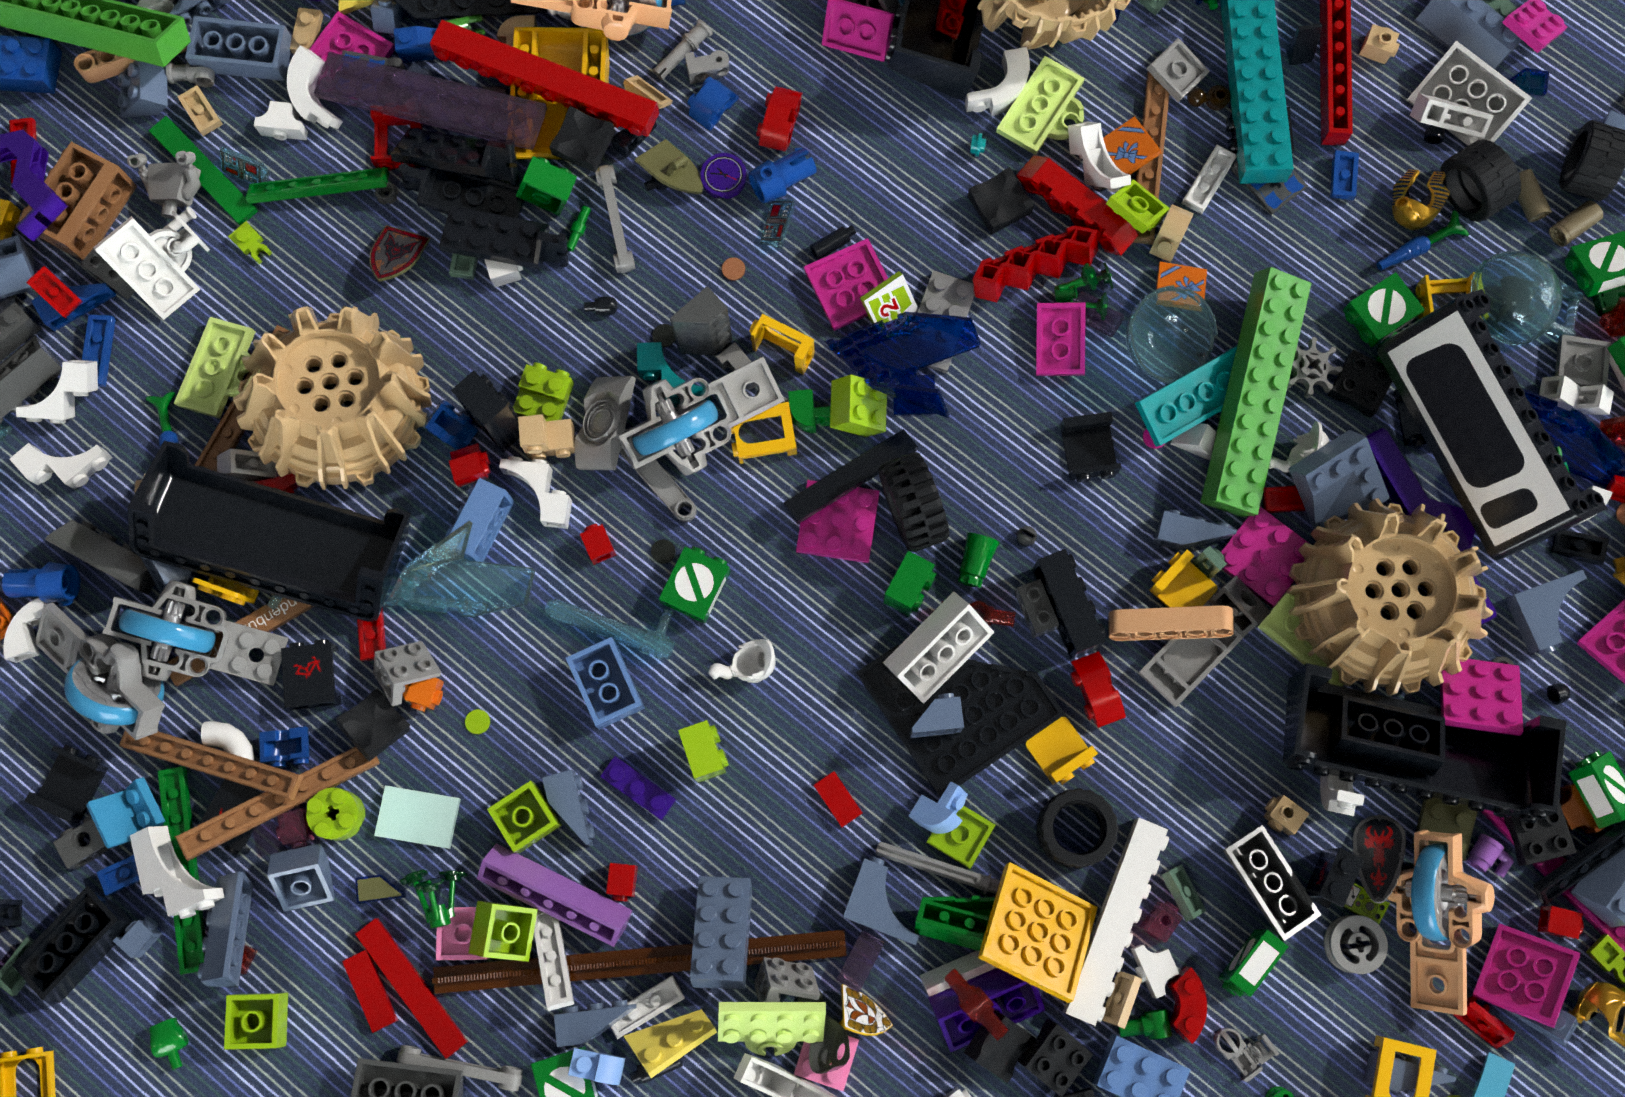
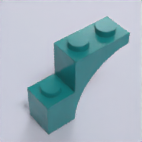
[637,342,712,407]

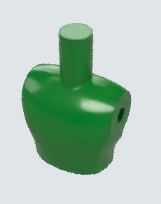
[149,1018,189,1070]

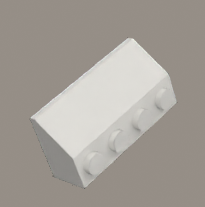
[883,592,994,704]

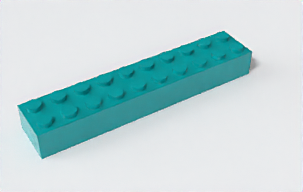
[1220,0,1294,184]

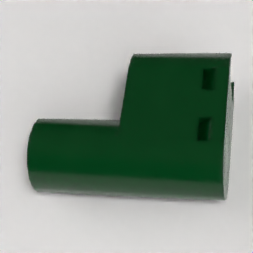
[1592,287,1625,316]

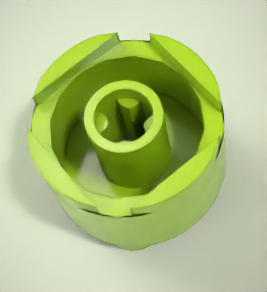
[306,788,365,841]

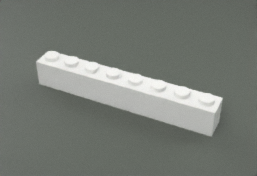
[1063,818,1169,1026]

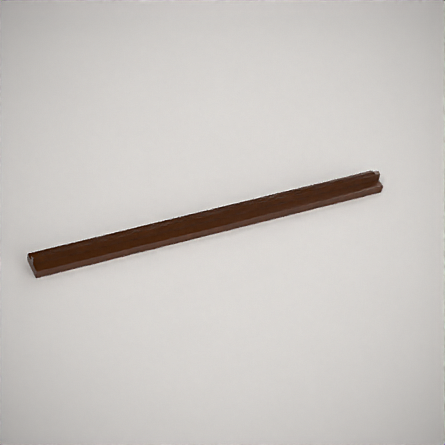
[432,930,847,994]

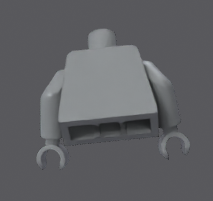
[127,151,201,219]

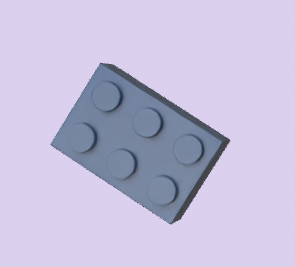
[445,478,514,566]
[566,637,645,730]
[1092,1034,1191,1097]

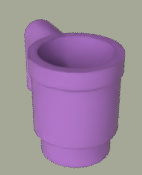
[1467,834,1514,878]

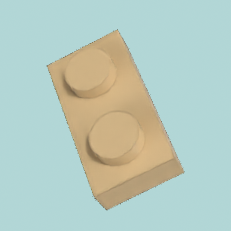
[290,7,323,54]
[178,85,223,136]
[1102,971,1142,1029]

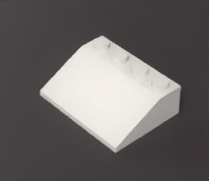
[1407,41,1532,146]

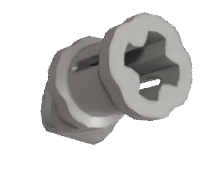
[166,62,215,88]

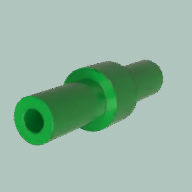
[567,206,591,252]

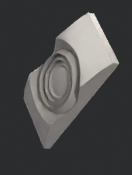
[575,376,636,470]
[1138,602,1244,708]

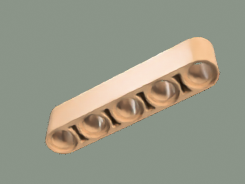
[74,45,188,83]
[1108,606,1234,641]

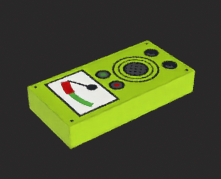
[1344,883,1390,924]

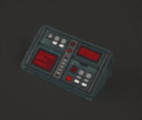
[220,147,270,184]
[760,199,795,249]

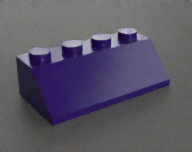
[928,968,1045,1053]

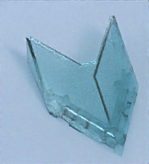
[384,521,535,617]

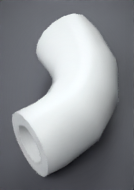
[201,721,255,761]

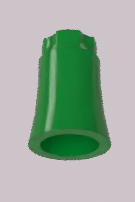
[958,532,1000,588]

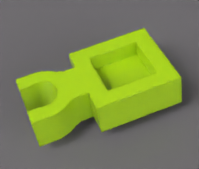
[228,221,272,264]
[1586,934,1625,984]

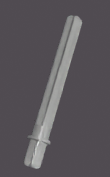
[876,842,1000,894]

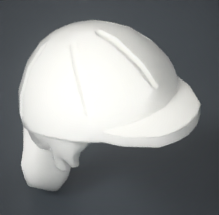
[1269,421,1330,473]
[708,639,776,683]

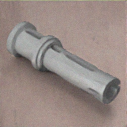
[652,19,713,81]

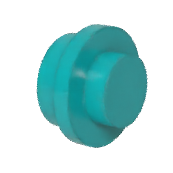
[970,133,986,157]

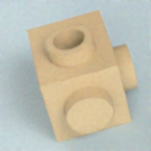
[1359,24,1400,64]
[1263,795,1309,836]

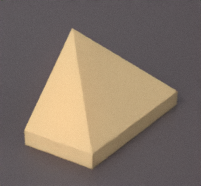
[623,75,673,109]

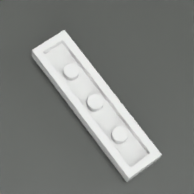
[534,910,574,1011]

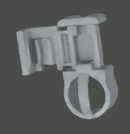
[1214,1028,1279,1082]

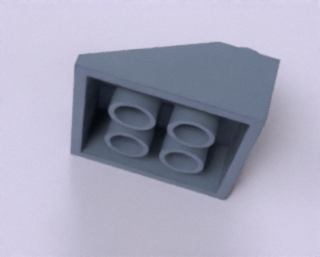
[1289,430,1390,529]

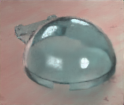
[1471,251,1583,346]
[1126,285,1218,384]

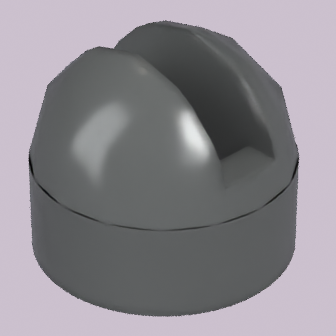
[1017,526,1037,547]

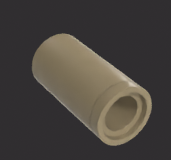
[1518,169,1552,223]
[1549,200,1603,247]

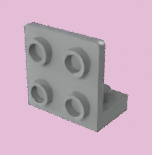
[373,641,441,706]
[754,957,820,1002]

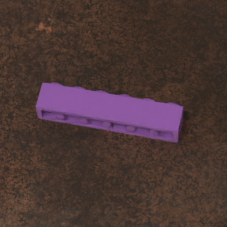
[477,843,633,947]

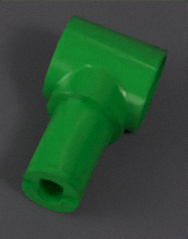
[1118,1009,1172,1040]

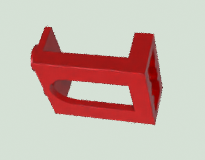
[370,105,423,171]

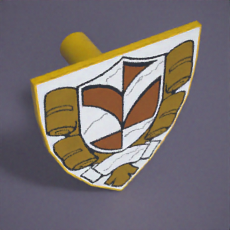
[839,984,893,1036]

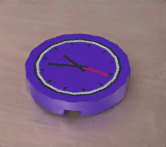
[700,153,747,199]

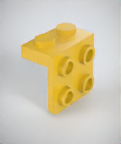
[1149,549,1218,608]
[192,577,259,606]
[1025,717,1098,785]

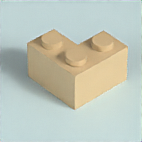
[518,414,575,460]

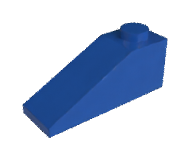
[394,26,438,63]
[31,283,117,332]

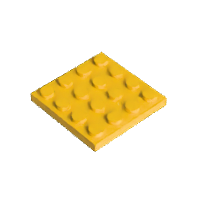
[978,862,1098,1003]

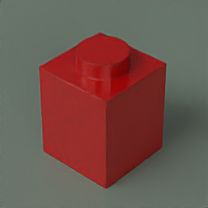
[580,524,617,565]
[606,863,638,901]
[1537,906,1584,939]

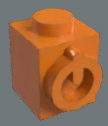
[403,677,444,712]

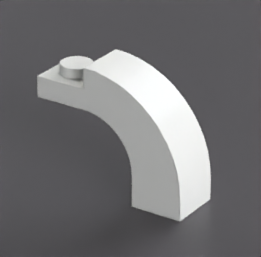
[287,46,343,129]
[965,47,1030,116]
[1320,774,1365,816]

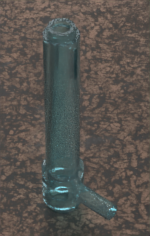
[544,599,675,660]

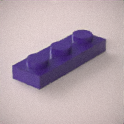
[600,756,676,820]

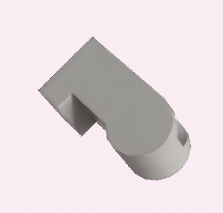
[685,50,729,84]
[716,342,757,390]

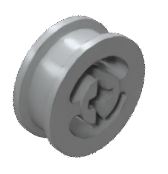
[1324,915,1388,974]

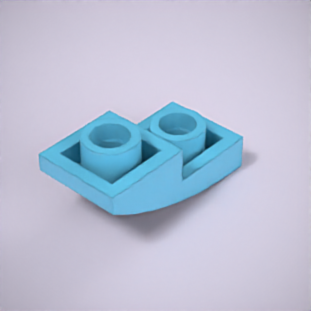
[1472,1052,1515,1097]

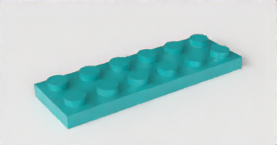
[1135,345,1237,447]

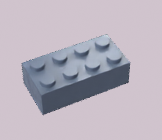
[185,16,292,81]
[690,876,752,990]

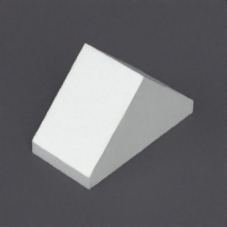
[1171,423,1217,460]

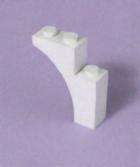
[130,826,225,919]
[734,1053,837,1097]

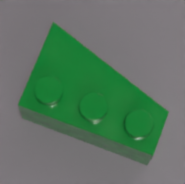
[914,896,995,951]

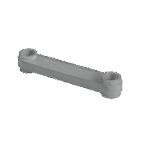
[595,164,636,273]
[620,429,697,522]
[396,1045,523,1091]

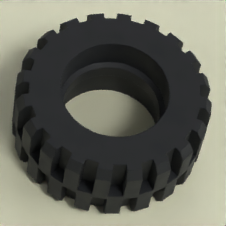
[878,452,950,552]

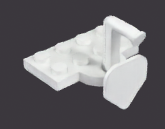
[93,206,210,320]

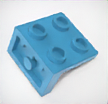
[86,777,165,849]

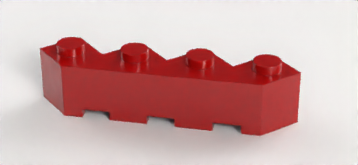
[1016,155,1138,256]
[973,225,1098,303]

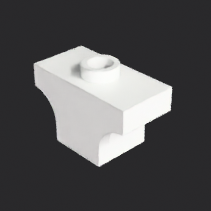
[254,101,308,140]
[1130,945,1179,999]

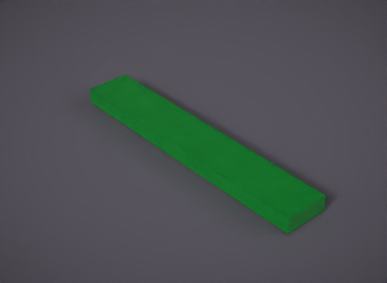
[148,116,258,226]
[245,167,389,204]

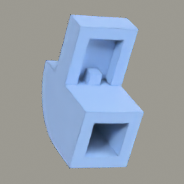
[909,782,968,834]
[568,1048,626,1085]

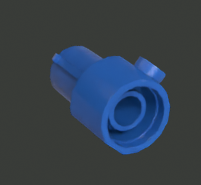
[748,147,817,203]
[2,562,81,606]

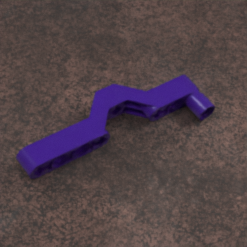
[0,130,68,241]
[1366,428,1497,625]

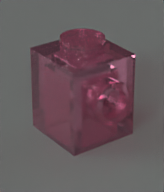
[276,809,315,849]
[1140,901,1183,943]

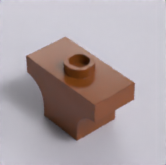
[1559,783,1605,834]

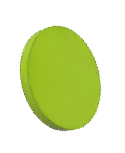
[465,709,490,734]

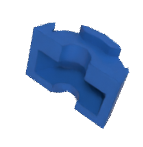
[687,77,739,131]
[423,400,478,450]
[259,726,309,768]

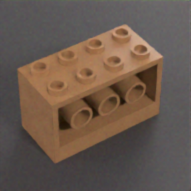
[19,142,137,261]

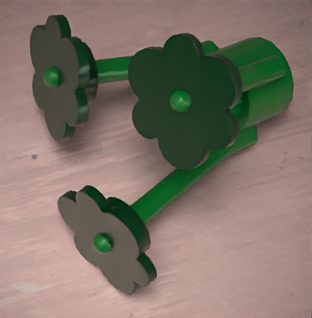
[1054,262,1114,321]
[400,869,468,929]

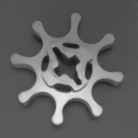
[1287,337,1343,398]

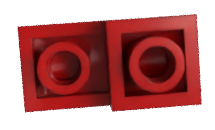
[935,0,966,40]

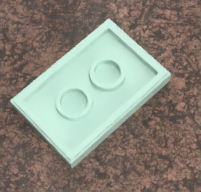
[374,785,461,849]

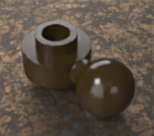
[1187,85,1231,111]

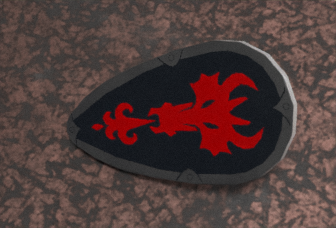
[1353,815,1406,904]

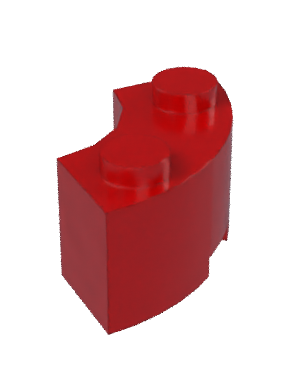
[756,86,803,152]
[449,443,491,487]
[1070,651,1126,728]
[1167,966,1207,1044]

